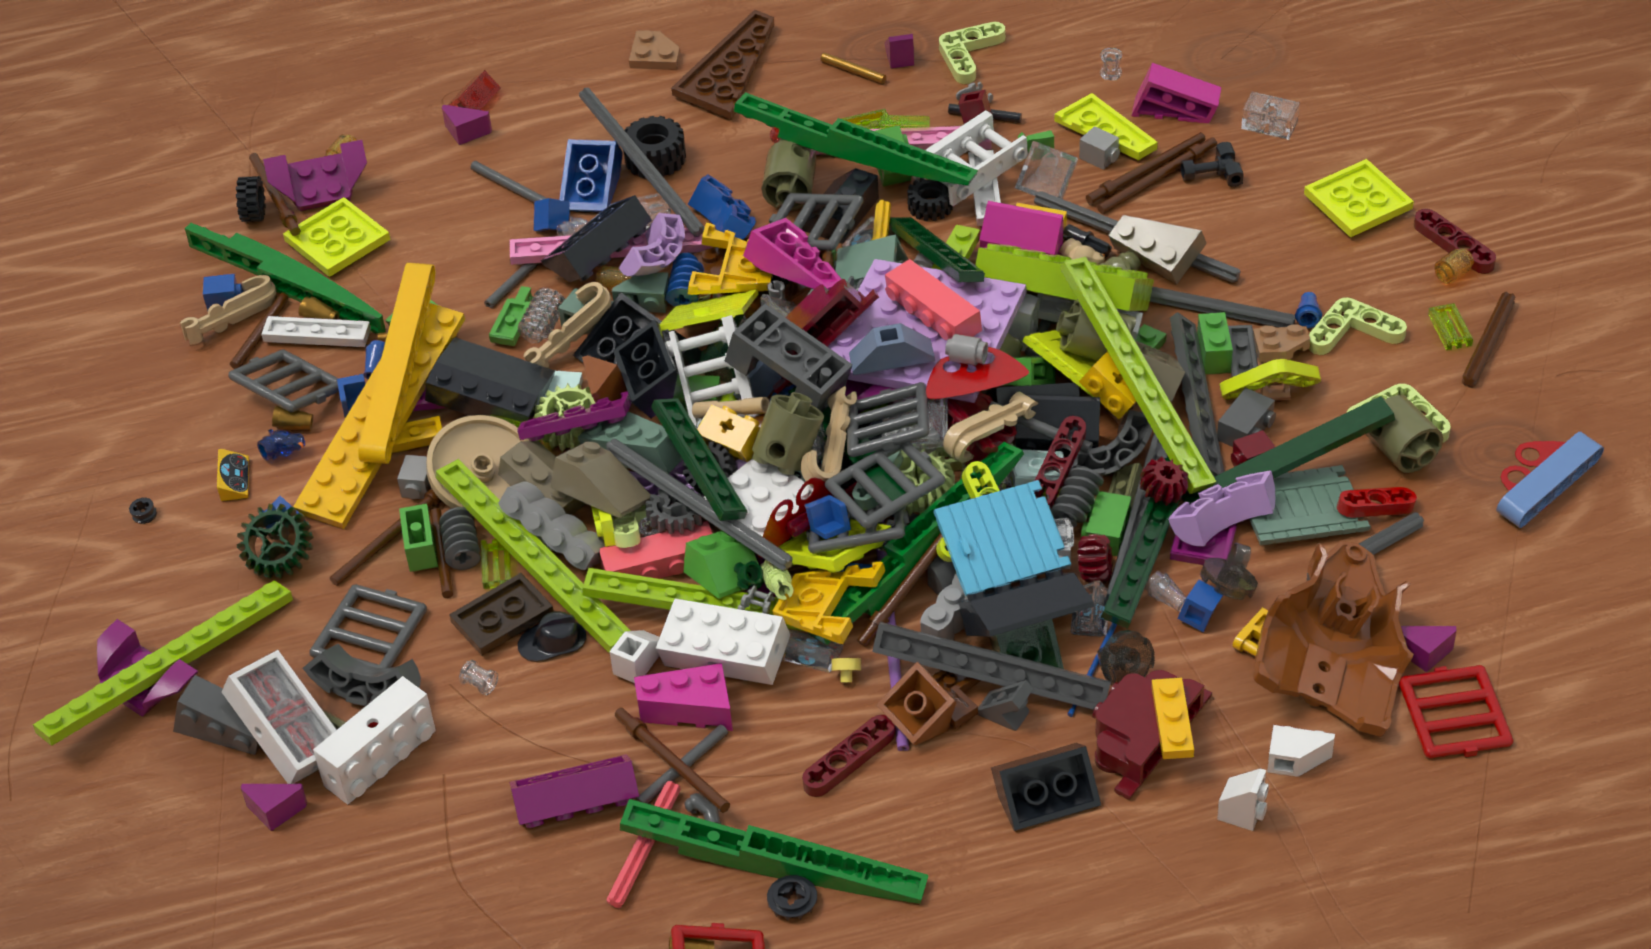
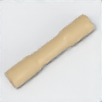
[692,397,770,419]

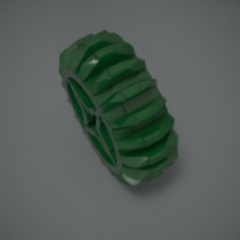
[236,503,314,579]

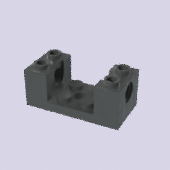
[724,304,853,412]

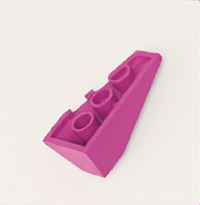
[743,218,841,290]

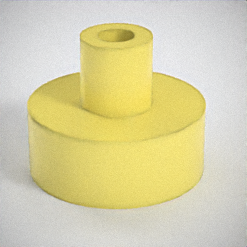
[831,658,861,683]

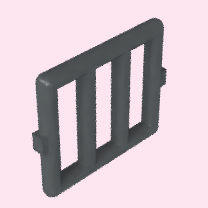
[769,193,864,251]
[228,349,339,412]
[847,382,929,457]
[825,442,946,529]
[806,504,909,554]
[309,584,427,668]

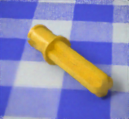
[870,200,891,241]

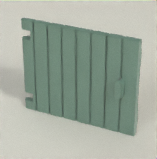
[1249,465,1371,546]

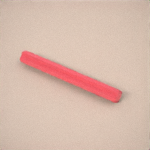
[607,781,681,908]

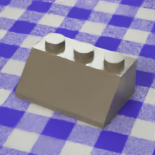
[498,441,586,515]

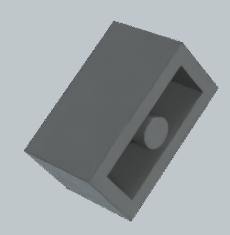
[1217,388,1276,447]

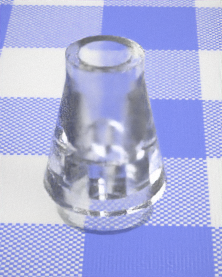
[1145,571,1187,612]

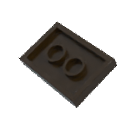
[449,573,554,656]

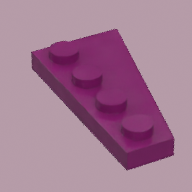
[517,391,632,441]

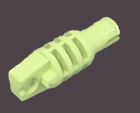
[760,560,794,600]

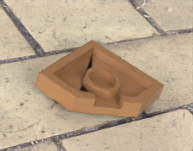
[629,30,680,70]
[1253,324,1310,362]

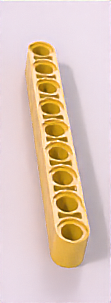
[358,263,436,464]

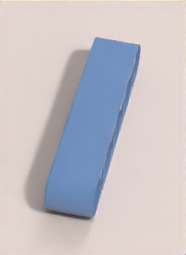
[1496,431,1604,528]

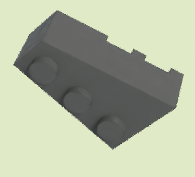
[173,675,261,755]

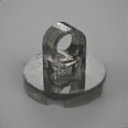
[1200,542,1258,600]
[1097,630,1155,686]

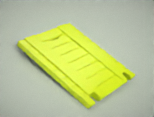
[659,289,758,331]
[1022,330,1097,397]

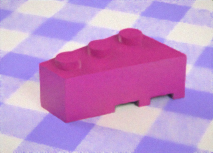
[1131,63,1221,124]
[634,663,733,731]

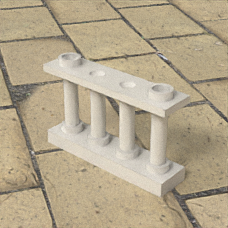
[913,110,1028,206]
[666,315,754,427]

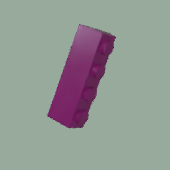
[509,754,639,828]

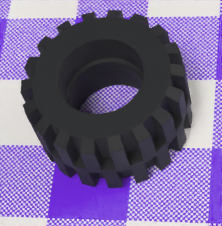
[623,116,686,178]

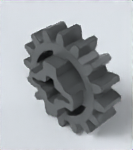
[646,488,705,534]

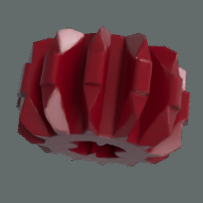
[1140,456,1189,506]
[1077,534,1113,583]

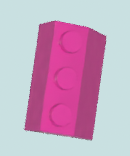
[979,201,1063,255]

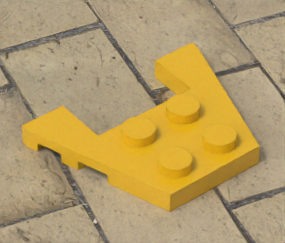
[688,223,773,295]
[772,562,885,644]

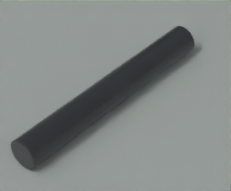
[948,104,1022,123]

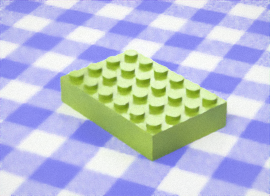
[975,243,1154,311]

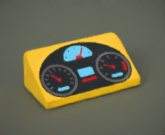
[217,449,249,501]

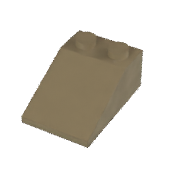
[1135,340,1185,402]
[551,442,650,518]

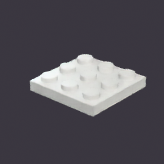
[704,458,813,537]

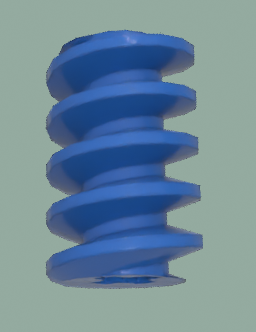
[665,253,704,306]

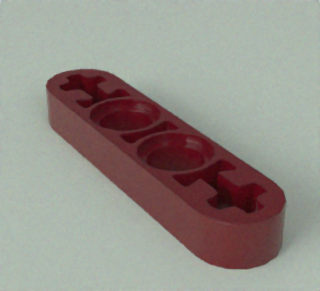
[1414,209,1496,274]
[1034,416,1087,510]
[802,715,895,797]

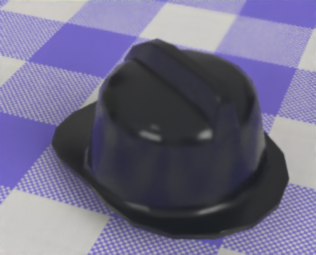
[518,611,586,661]

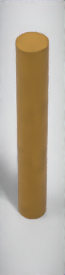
[821,52,887,84]

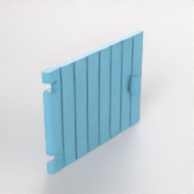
[933,480,1071,596]

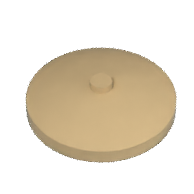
[426,415,529,508]

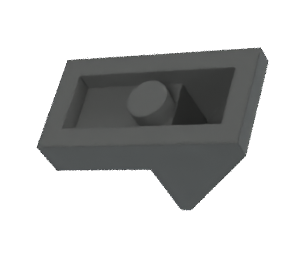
[978,680,1034,731]

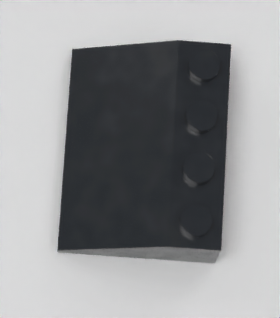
[573,293,705,375]
[425,337,555,428]

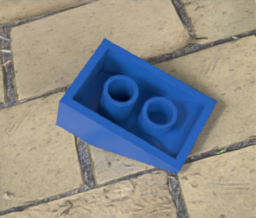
[559,139,623,213]

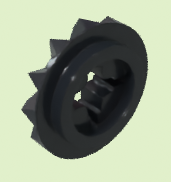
[767,875,817,921]

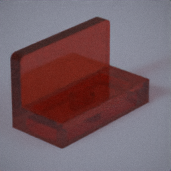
[448,70,501,110]

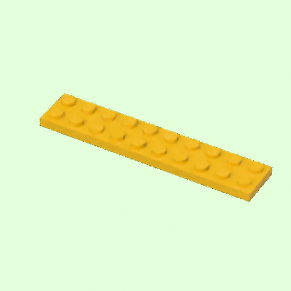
[293,303,465,529]

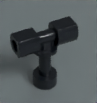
[1180,142,1244,187]

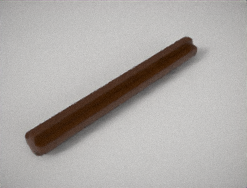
[1462,292,1516,387]

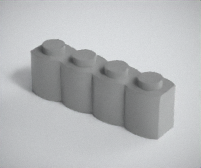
[498,481,605,570]
[920,574,994,640]

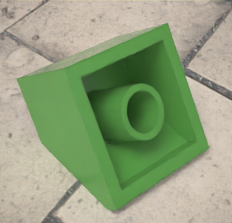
[683,530,764,599]

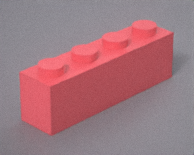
[885,259,982,340]
[599,521,713,579]

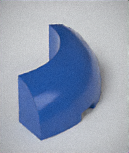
[688,174,756,240]

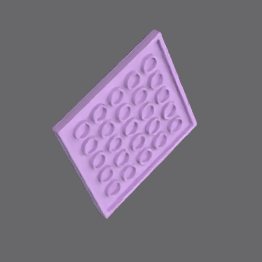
[828,259,1027,403]

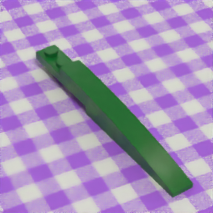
[734,92,978,186]
[184,223,386,335]
[808,442,1024,645]
[620,799,929,904]

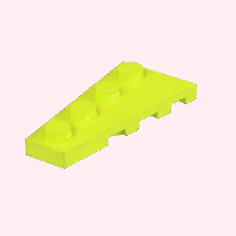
[1054,93,1158,160]

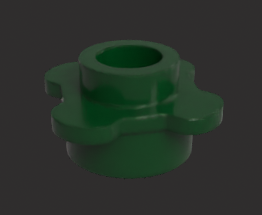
[734,561,763,590]

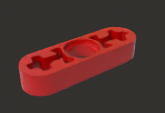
[1336,487,1417,518]

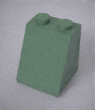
[834,234,909,285]

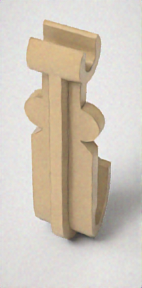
[180,275,276,345]
[523,282,611,368]
[801,386,857,487]
[943,391,1038,463]

